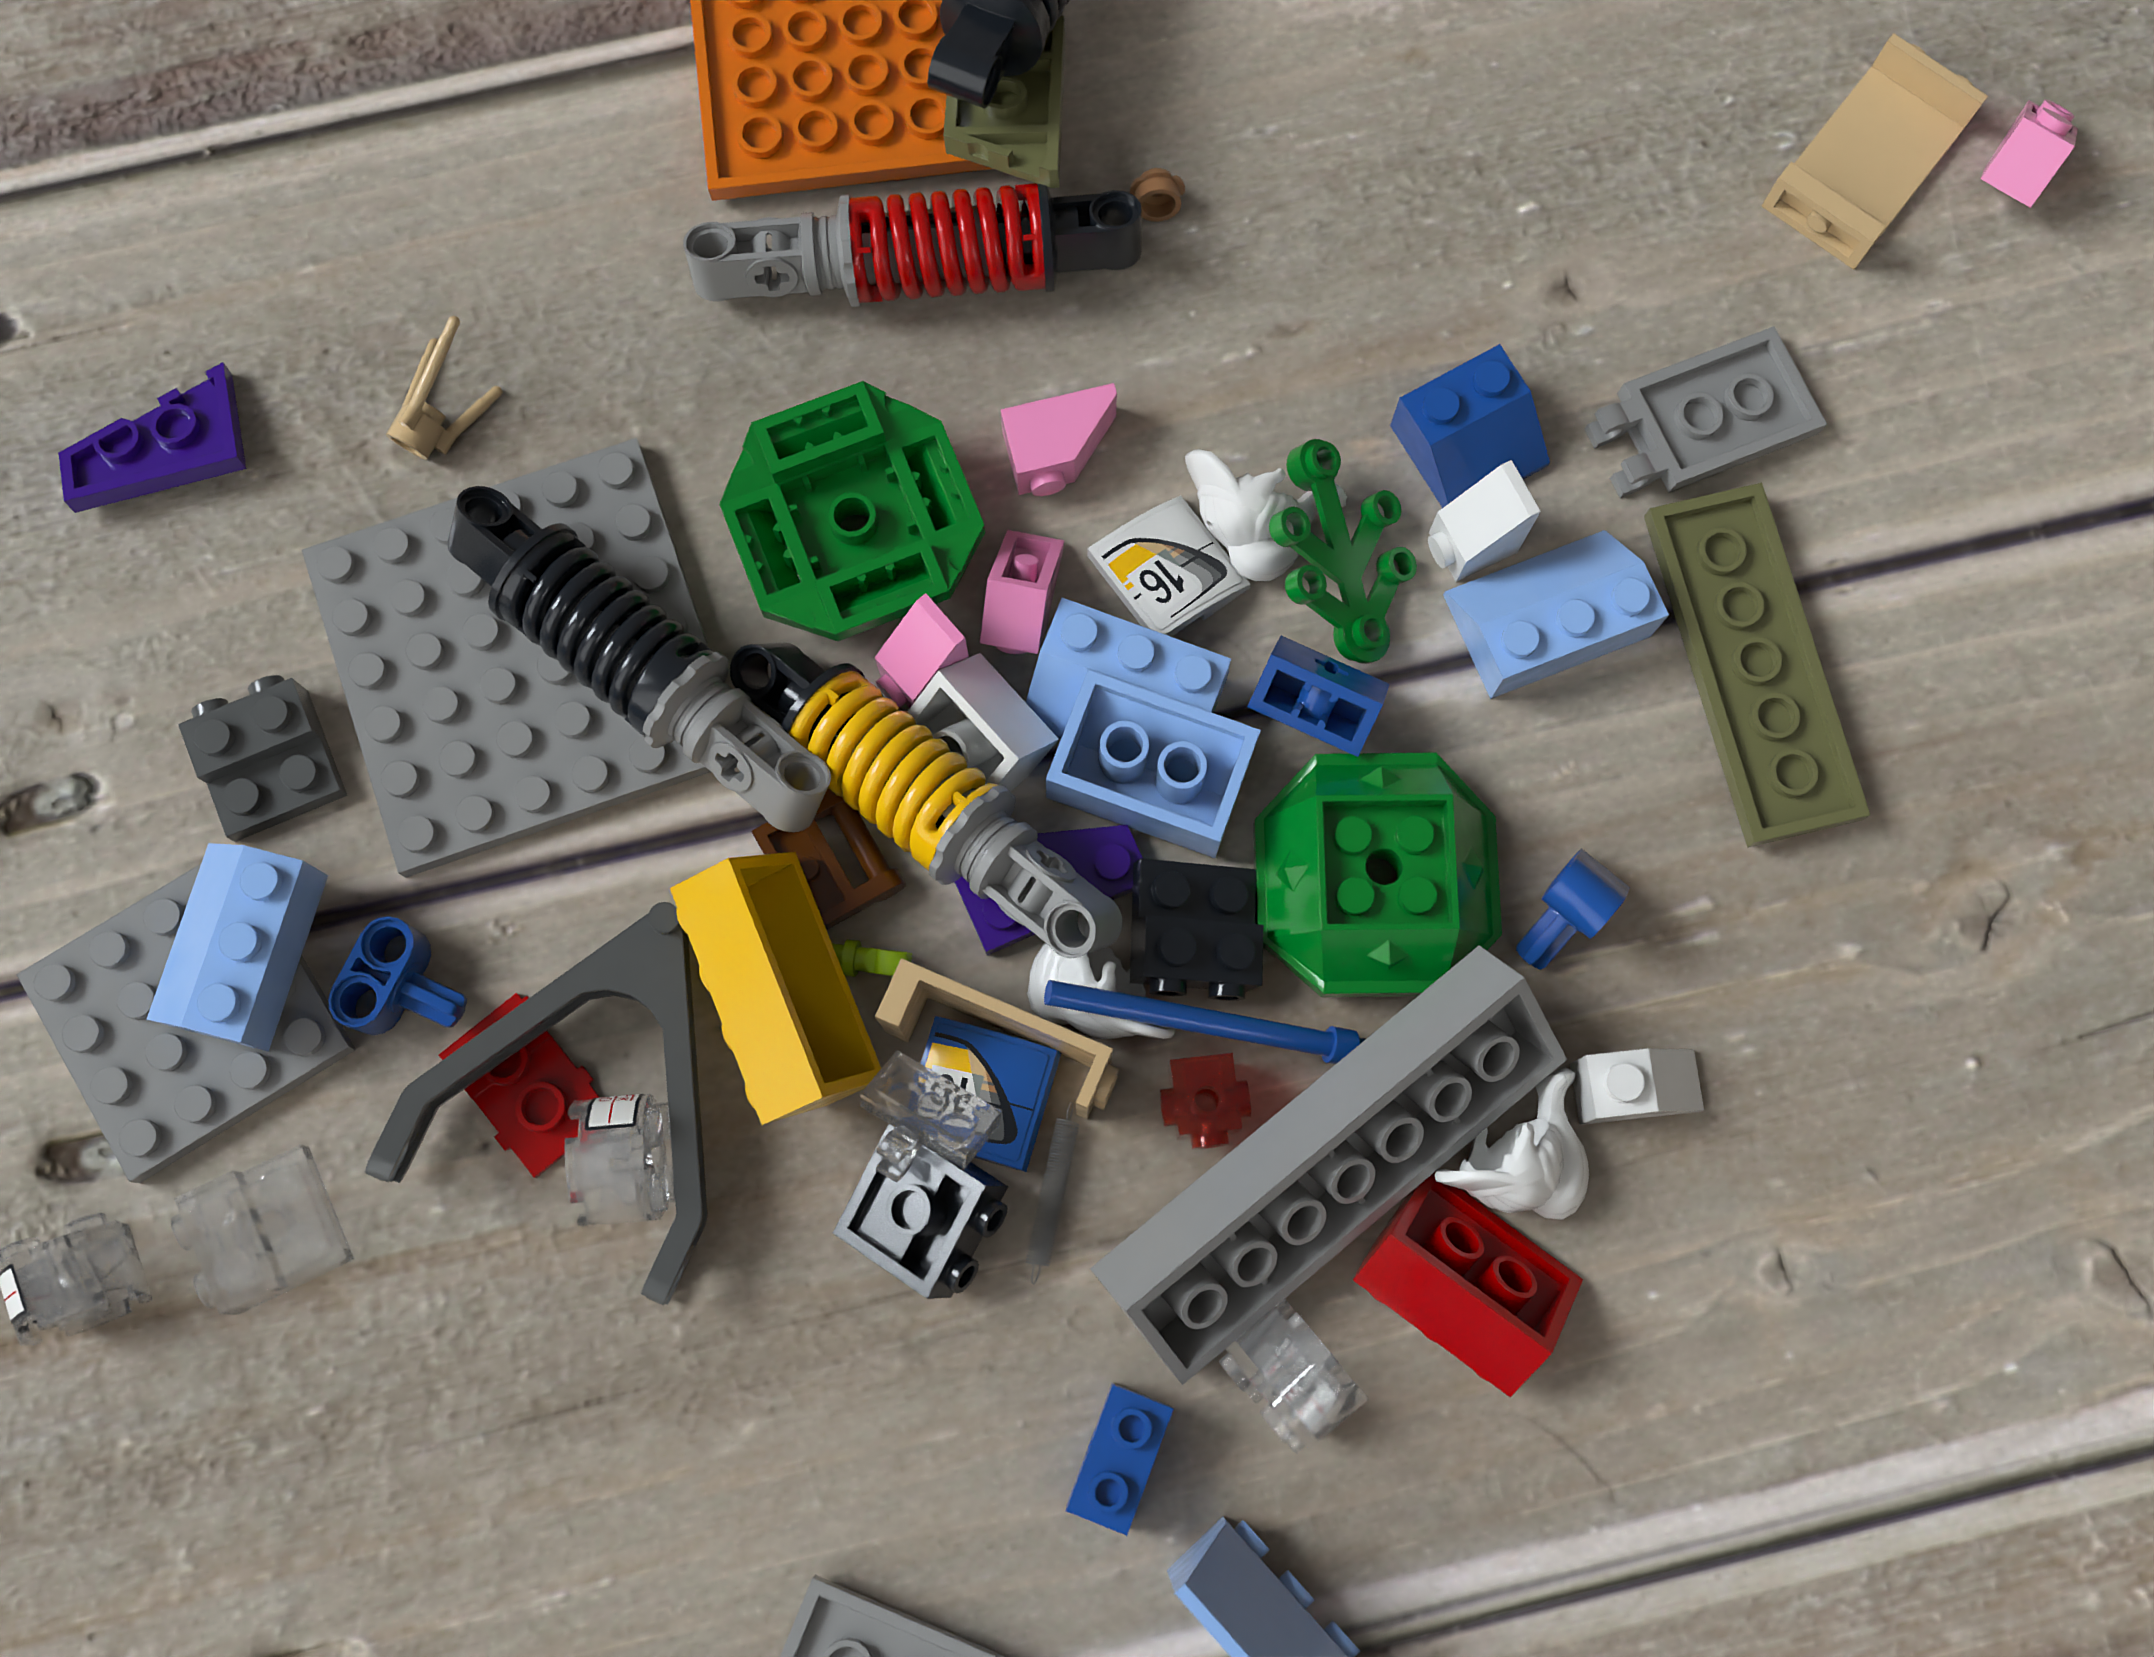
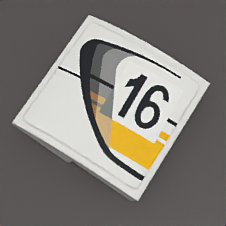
[1087,496,1251,637]

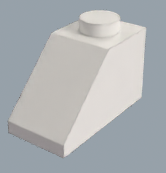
[1428,460,1541,582]
[1570,1048,1704,1125]

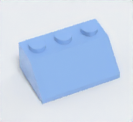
[1443,530,1669,699]
[1026,597,1231,740]
[1045,669,1261,858]
[147,843,328,1052]

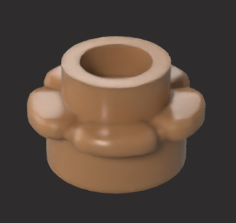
[1129,168,1185,222]

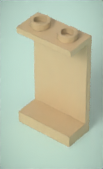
[1762,33,1988,270]
[875,958,1119,1119]

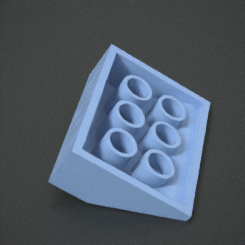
[1167,1516,1360,1657]

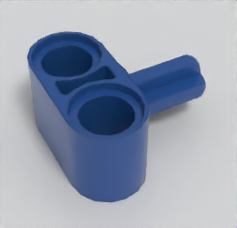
[1516,848,1630,970]
[328,916,467,1035]

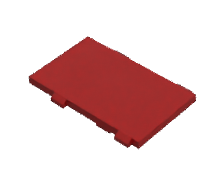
[438,993,600,1178]

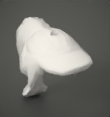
[1185,449,1347,581]
[1027,912,1175,1040]
[1435,1067,1589,1220]

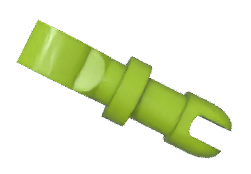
[832,939,912,977]

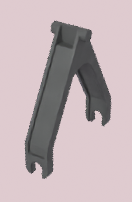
[365,902,708,1306]

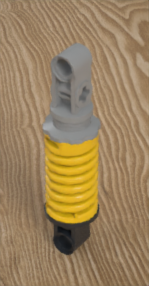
[730,643,1122,958]

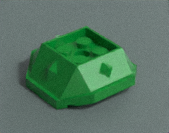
[719,381,986,642]
[1253,752,1502,997]

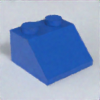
[1390,344,1550,508]

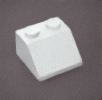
[908,653,1059,792]

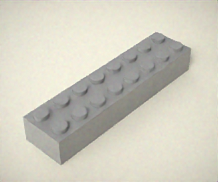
[1090,946,1567,1385]

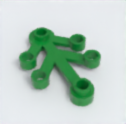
[1269,439,1417,664]

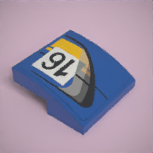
[902,1016,1062,1172]

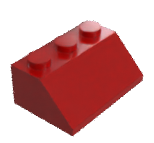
[1353,1171,1583,1398]

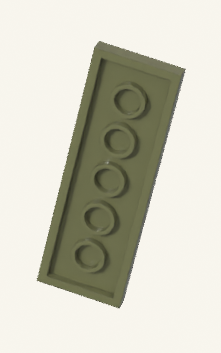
[1644,482,1870,848]

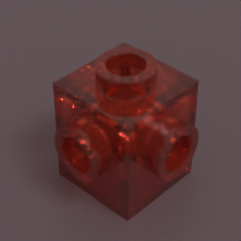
[1159,1053,1251,1150]

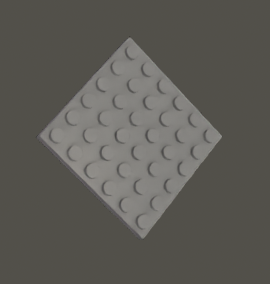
[302,438,711,878]

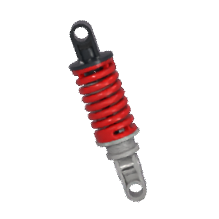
[683,183,1142,307]

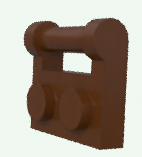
[751,788,906,930]

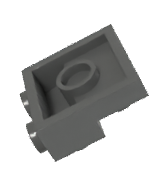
[178,675,348,842]

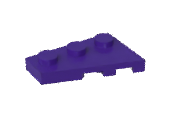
[58,362,246,513]
[954,825,1143,956]

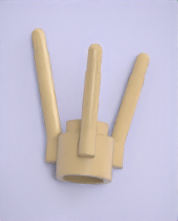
[385,316,502,460]

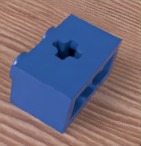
[1247,635,1390,757]
[1066,1383,1174,1536]

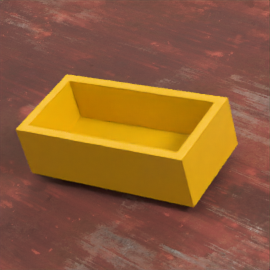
[670,852,886,1125]

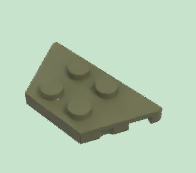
[943,15,1066,188]

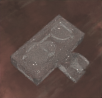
[860,1050,1001,1183]

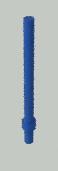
[1044,980,1366,1064]

